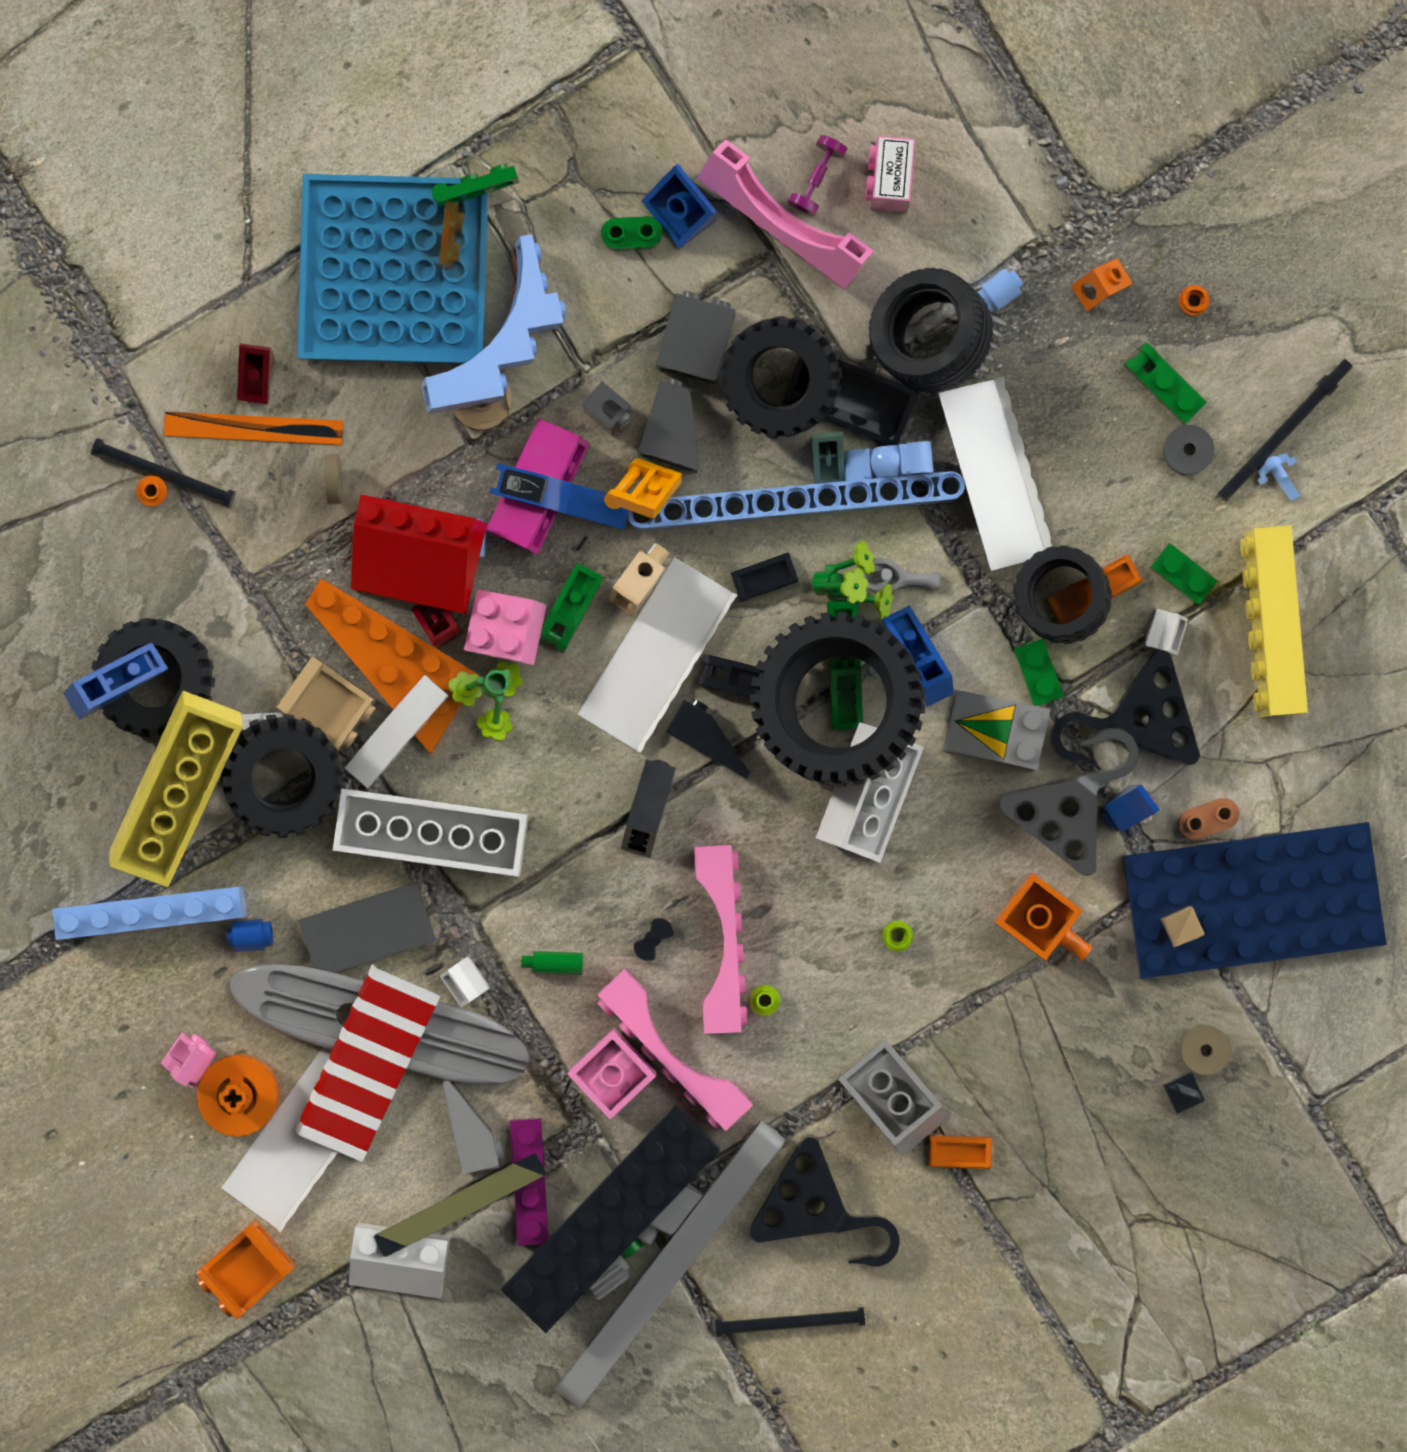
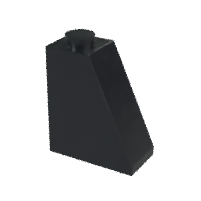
[621,759,676,857]

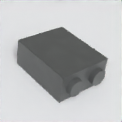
[656,291,736,385]

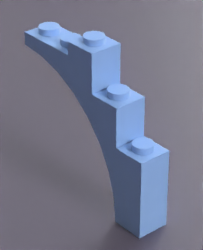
[421,234,566,414]

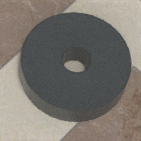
[1163,425,1214,475]

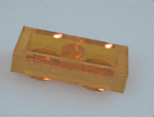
[439,202,465,270]

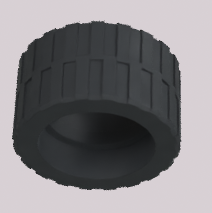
[1013,545,1112,644]

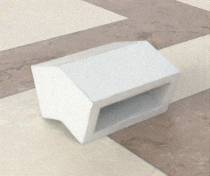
[1143,608,1189,656]
[440,956,490,1008]

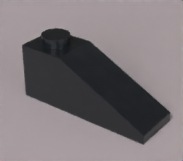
[666,698,750,778]

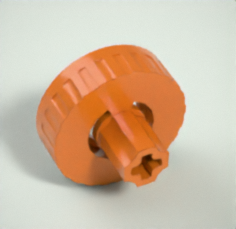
[197,1054,281,1137]

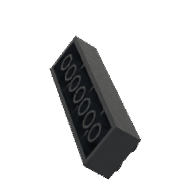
[500,1104,721,1334]

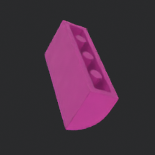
[486,418,590,555]

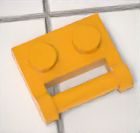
[604,458,682,519]

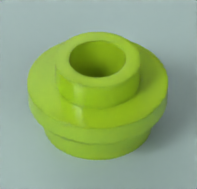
[882,920,913,952]
[749,985,780,1016]

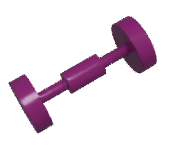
[788,135,848,216]

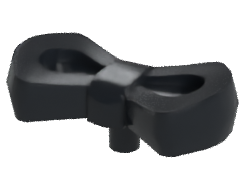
[633,918,674,961]

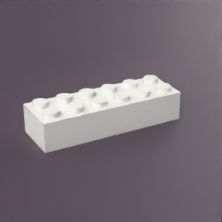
[333,789,529,877]

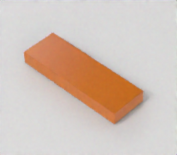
[1046,554,1143,624]

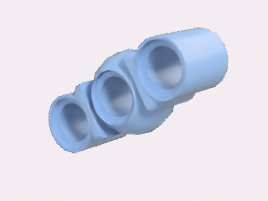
[844,441,934,481]

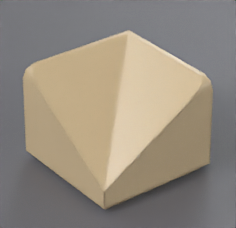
[1161,906,1205,947]

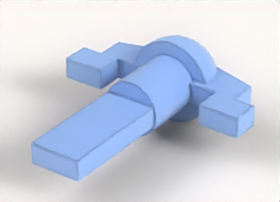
[1257,453,1301,501]

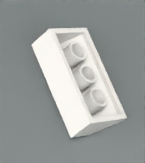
[816,722,924,863]

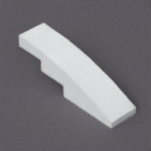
[345,675,448,788]

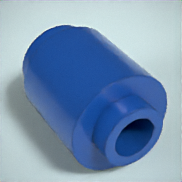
[227,919,273,952]

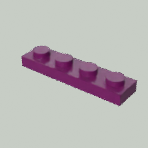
[510,1118,549,1245]

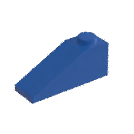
[882,605,954,707]
[63,642,168,720]
[1100,784,1160,832]

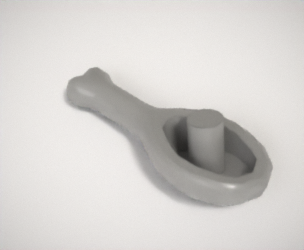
[864,558,941,593]

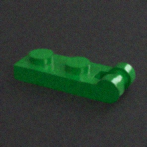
[432,164,520,207]
[1124,342,1207,425]
[539,563,604,654]

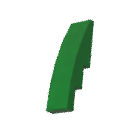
[827,600,863,730]

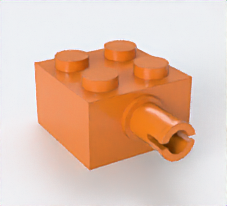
[993,872,1093,962]

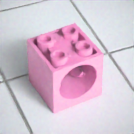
[567,1027,657,1119]

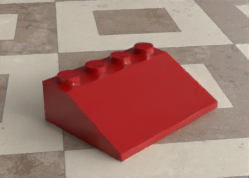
[351,494,487,614]

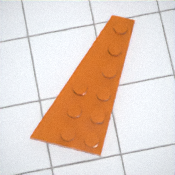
[305,578,480,754]

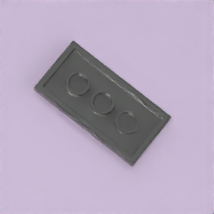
[299,882,436,973]

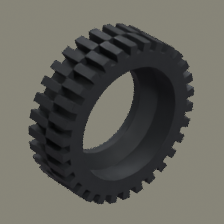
[750,612,925,787]

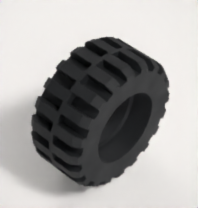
[719,316,842,438]
[91,618,215,738]
[221,714,343,838]

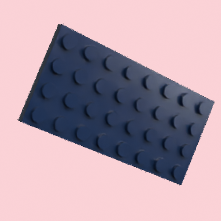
[1122,822,1387,979]

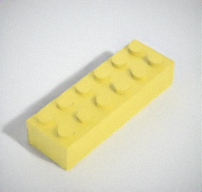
[1240,525,1308,718]
[109,691,243,887]

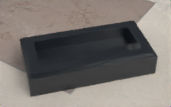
[730,552,799,602]

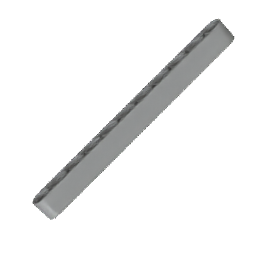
[554,1120,786,1409]

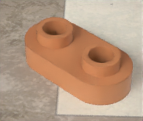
[1178,798,1240,840]

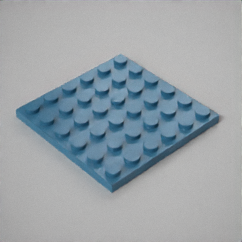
[297,174,488,364]

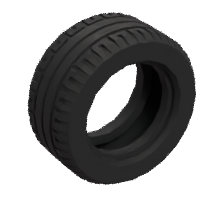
[869,268,993,393]

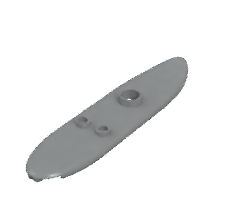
[230,964,529,1085]

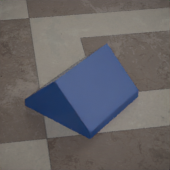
[641,164,717,249]

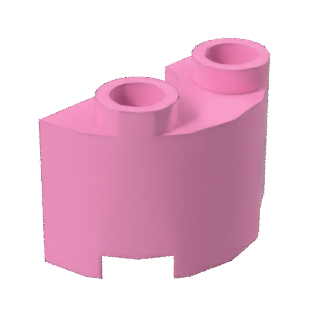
[161,1032,216,1089]

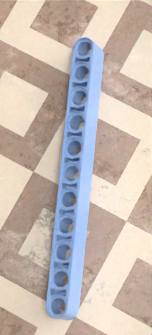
[628,472,965,531]

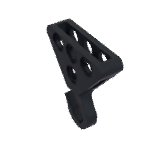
[1050,651,1200,765]
[750,1134,900,1267]

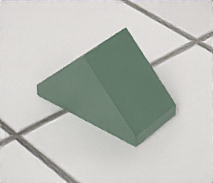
[810,431,845,484]

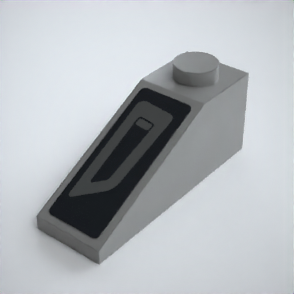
[442,1080,505,1174]

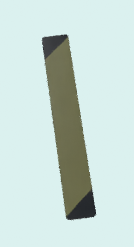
[374,1153,546,1257]

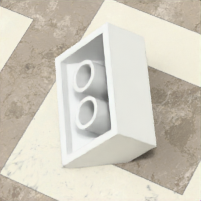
[349,1223,451,1299]

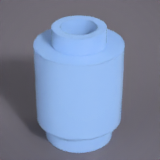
[978,269,1024,313]

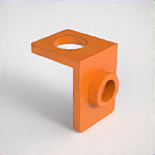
[1072,258,1132,311]

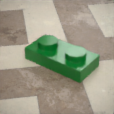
[1149,543,1218,606]
[1013,639,1064,706]

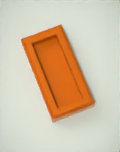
[928,1135,992,1169]

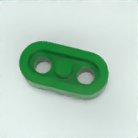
[601,216,662,251]

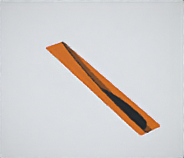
[164,411,343,445]

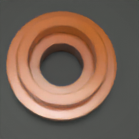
[1178,285,1210,316]
[136,476,168,507]

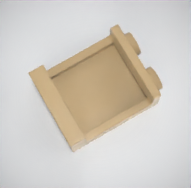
[277,657,376,751]

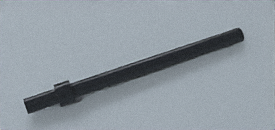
[1217,359,1353,502]

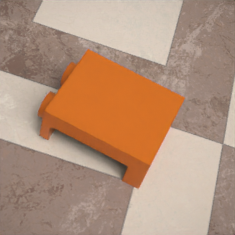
[196,1219,297,1320]

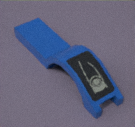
[489,463,628,529]

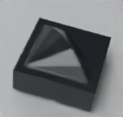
[1163,1072,1205,1114]

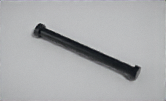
[91,438,236,508]
[715,1307,865,1338]

